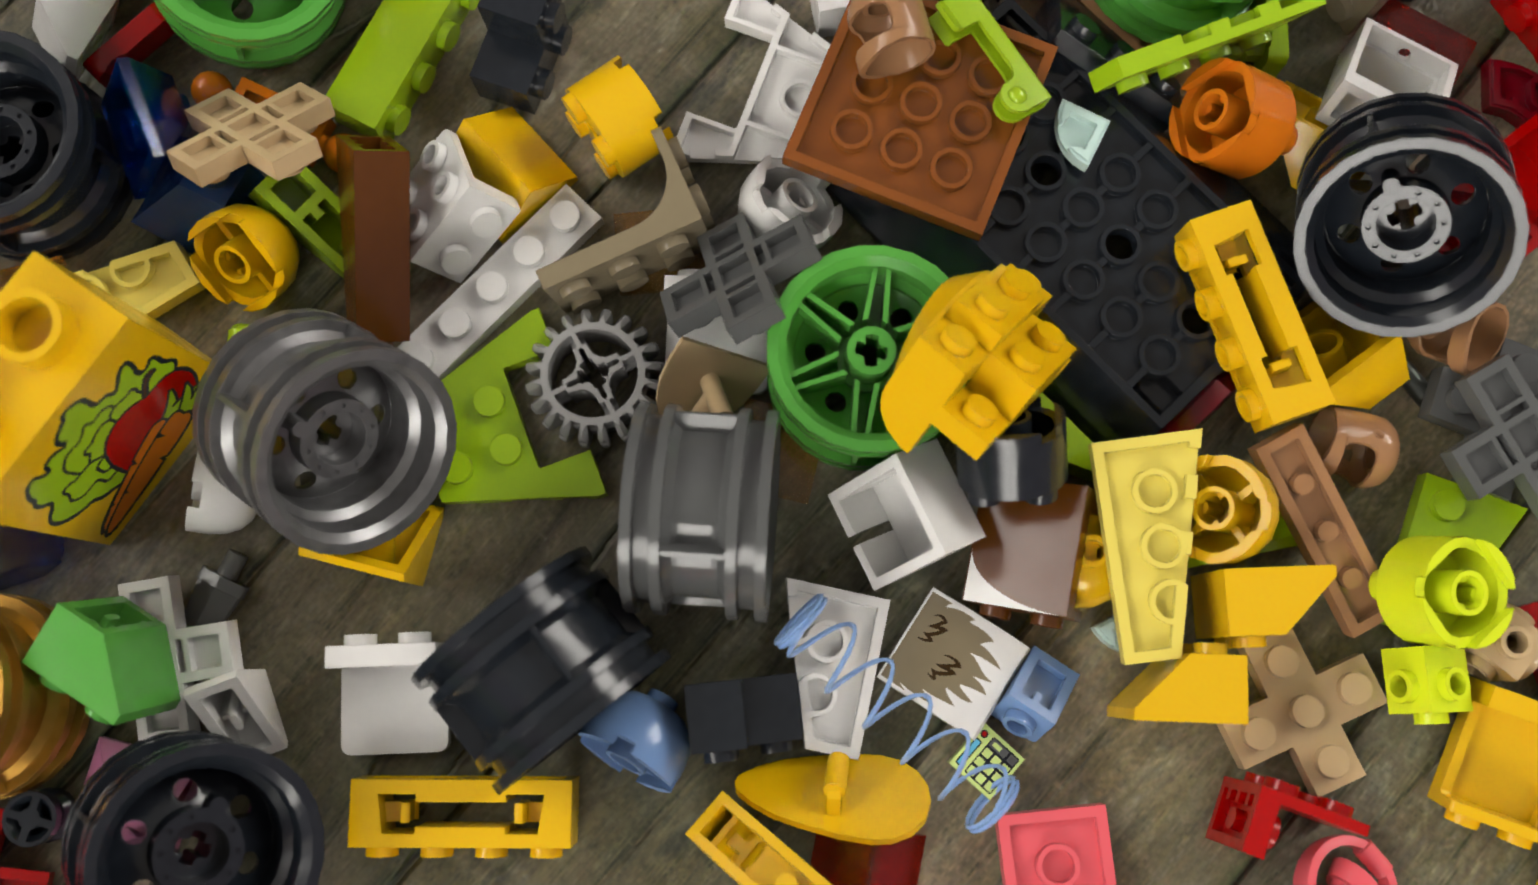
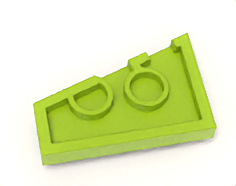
[1380,472,1528,626]

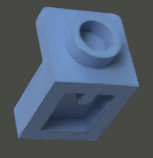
[991,645,1080,742]

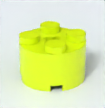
[1368,536,1516,649]

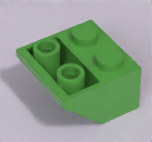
[22,596,181,725]

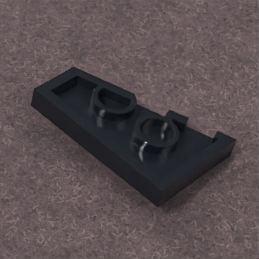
[1046,0,1182,126]

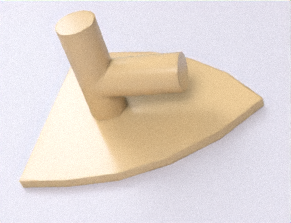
[655,336,768,415]

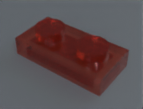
[1372,0,1477,85]

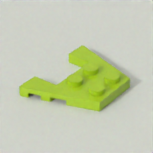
[438,308,608,505]

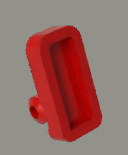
[83,2,175,105]

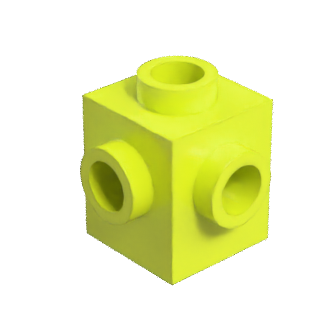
[1381,646,1473,725]

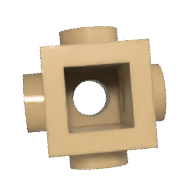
[1465,604,1538,683]

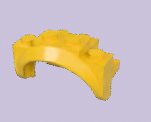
[880,263,1077,461]

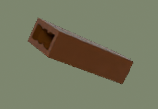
[336,135,410,346]

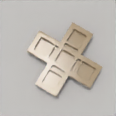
[166,82,336,188]
[1216,628,1387,798]

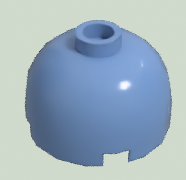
[578,688,690,793]

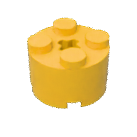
[561,55,674,180]

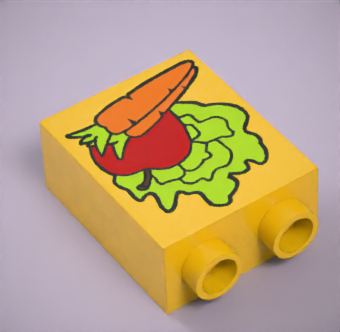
[0,251,212,545]

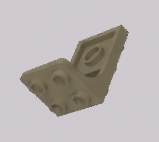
[536,127,716,314]

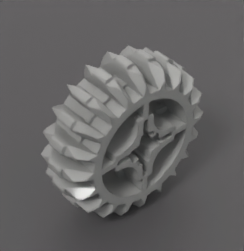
[525,309,665,448]

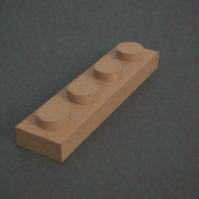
[1247,423,1384,638]

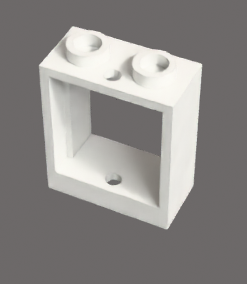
[1315,17,1459,168]

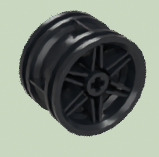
[0,30,139,263]
[1293,92,1530,337]
[411,546,672,795]
[61,730,324,885]

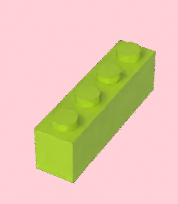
[326,0,480,139]

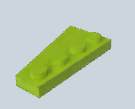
[1088,0,1327,95]

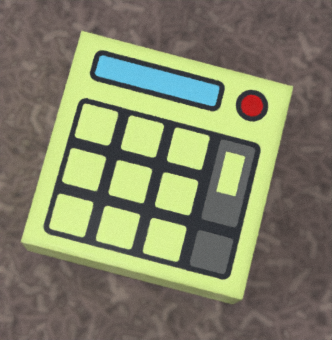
[947,723,1025,800]

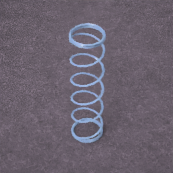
[774,594,1020,834]

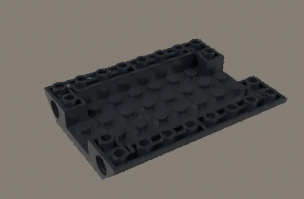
[825,0,1306,443]

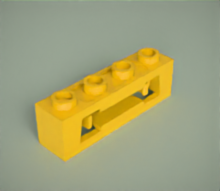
[1174,199,1336,433]
[347,775,580,859]
[685,790,832,885]

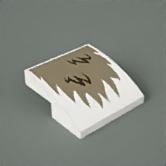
[877,587,1031,741]

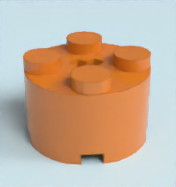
[1169,58,1298,180]

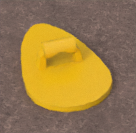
[735,752,931,845]

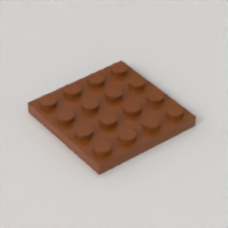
[782,0,1058,241]

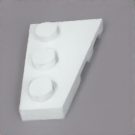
[785,577,890,760]

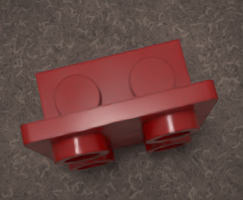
[1205,771,1371,860]

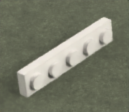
[397,184,604,380]

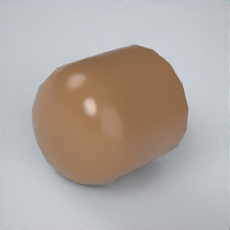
[847,0,936,79]
[1407,302,1509,376]
[1308,405,1400,489]

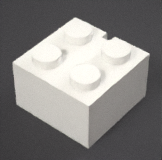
[828,439,986,591]

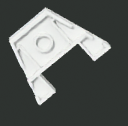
[676,0,831,164]

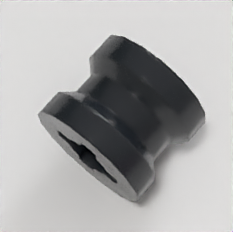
[2,787,75,847]

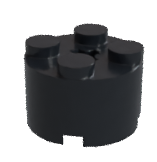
[955,397,1069,507]

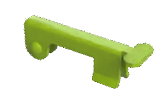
[928,0,1051,123]

